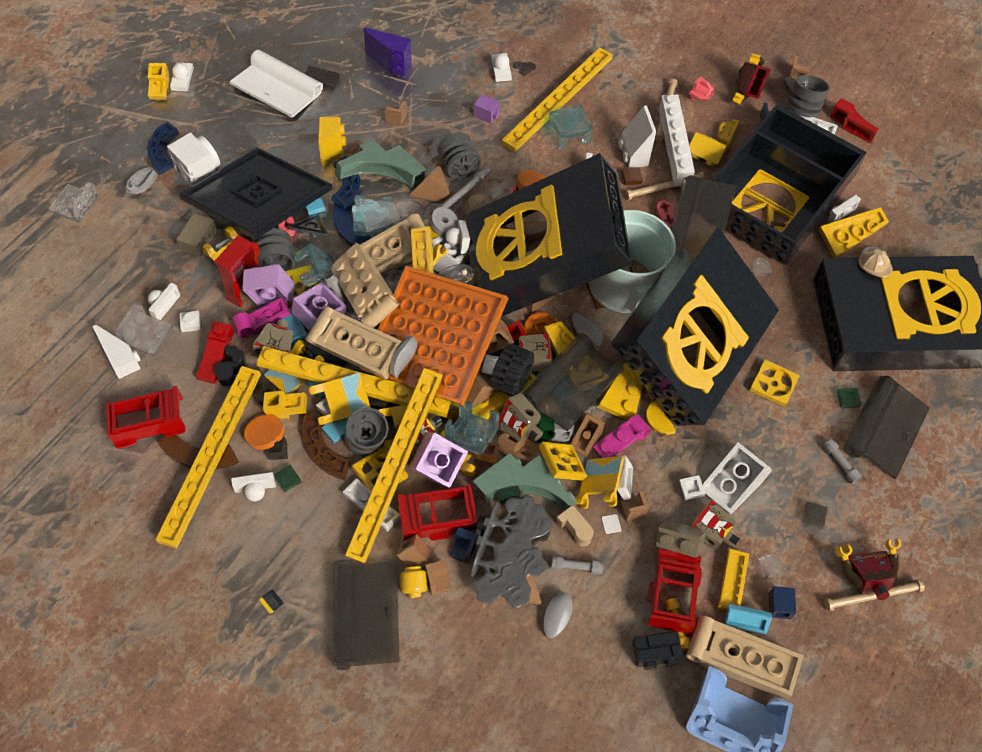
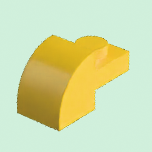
[148,63,169,100]
[263,391,307,419]

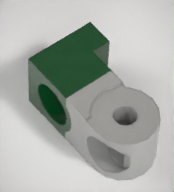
[537,414,574,442]

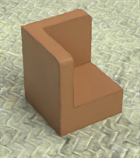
[789,56,809,79]
[385,101,407,126]
[620,490,649,522]
[397,534,432,568]
[425,560,452,595]

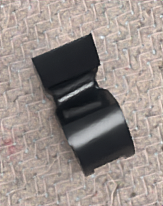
[216,346,246,386]

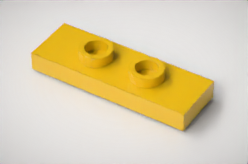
[717,548,749,611]

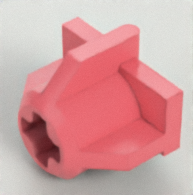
[689,76,714,101]

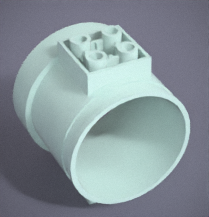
[589,210,676,313]

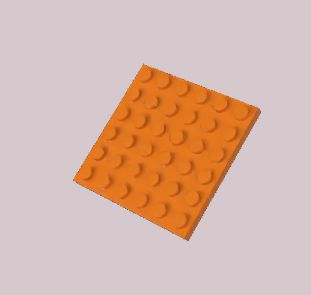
[361,266,509,406]

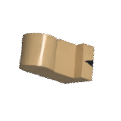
[556,505,594,547]

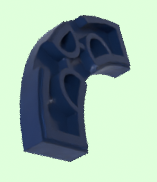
[147,121,179,175]
[331,155,360,210]
[333,202,371,246]

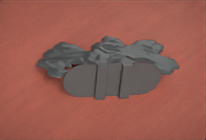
[471,494,553,608]

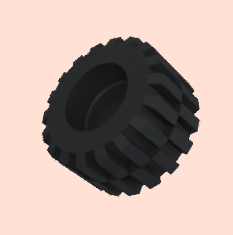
[491,343,534,396]

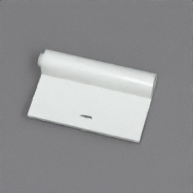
[230,50,323,118]

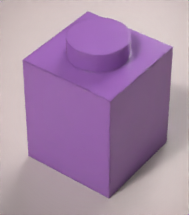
[474,94,500,124]

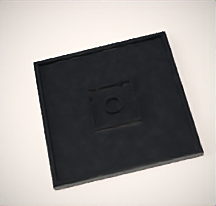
[179,147,333,240]

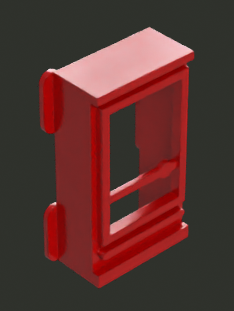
[214,235,260,308]
[106,386,186,449]
[398,484,478,541]
[647,549,702,636]

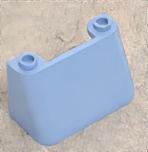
[686,666,793,752]

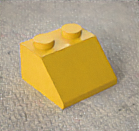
[318,117,346,166]
[689,132,731,167]

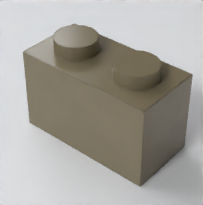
[176,213,216,257]
[656,520,706,558]

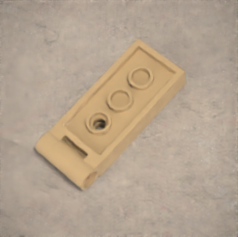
[340,214,434,277]
[330,243,399,328]
[305,306,403,380]
[686,616,804,701]

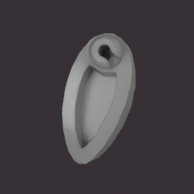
[125,167,158,194]
[572,313,603,347]
[390,335,418,378]
[544,592,572,639]

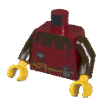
[732,53,771,105]
[835,538,901,600]

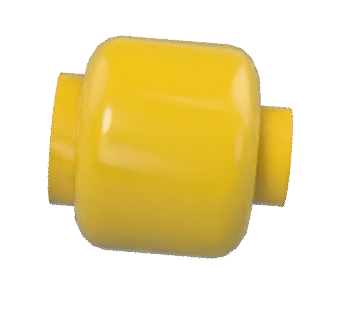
[399,566,428,598]

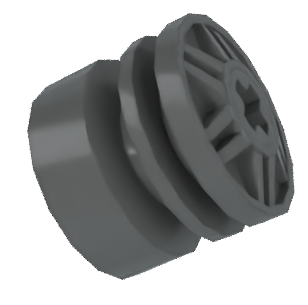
[787,75,830,117]
[437,132,481,179]
[252,228,294,271]
[344,407,389,457]

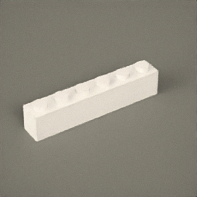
[659,95,695,186]

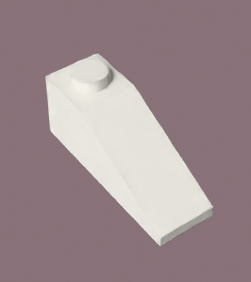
[93,325,141,379]

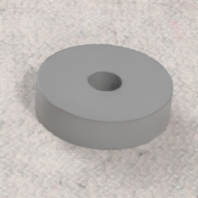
[429,207,458,236]

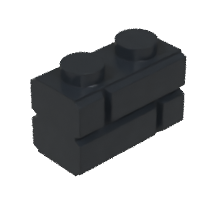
[632,631,683,670]

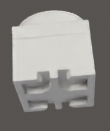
[167,132,220,186]

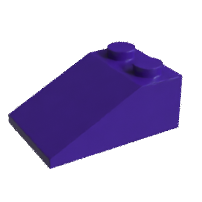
[363,27,412,76]

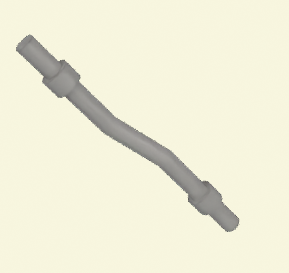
[424,166,491,226]

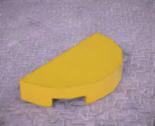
[717,119,740,145]
[646,400,676,435]

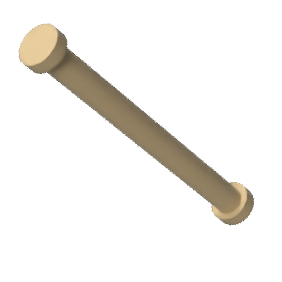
[654,79,678,142]
[625,172,705,200]
[824,579,924,611]

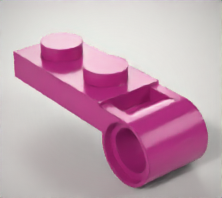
[232,297,291,338]
[593,414,651,458]

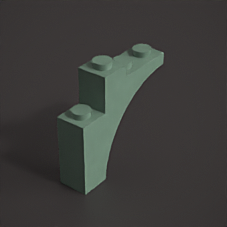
[336,139,426,188]
[472,453,576,511]

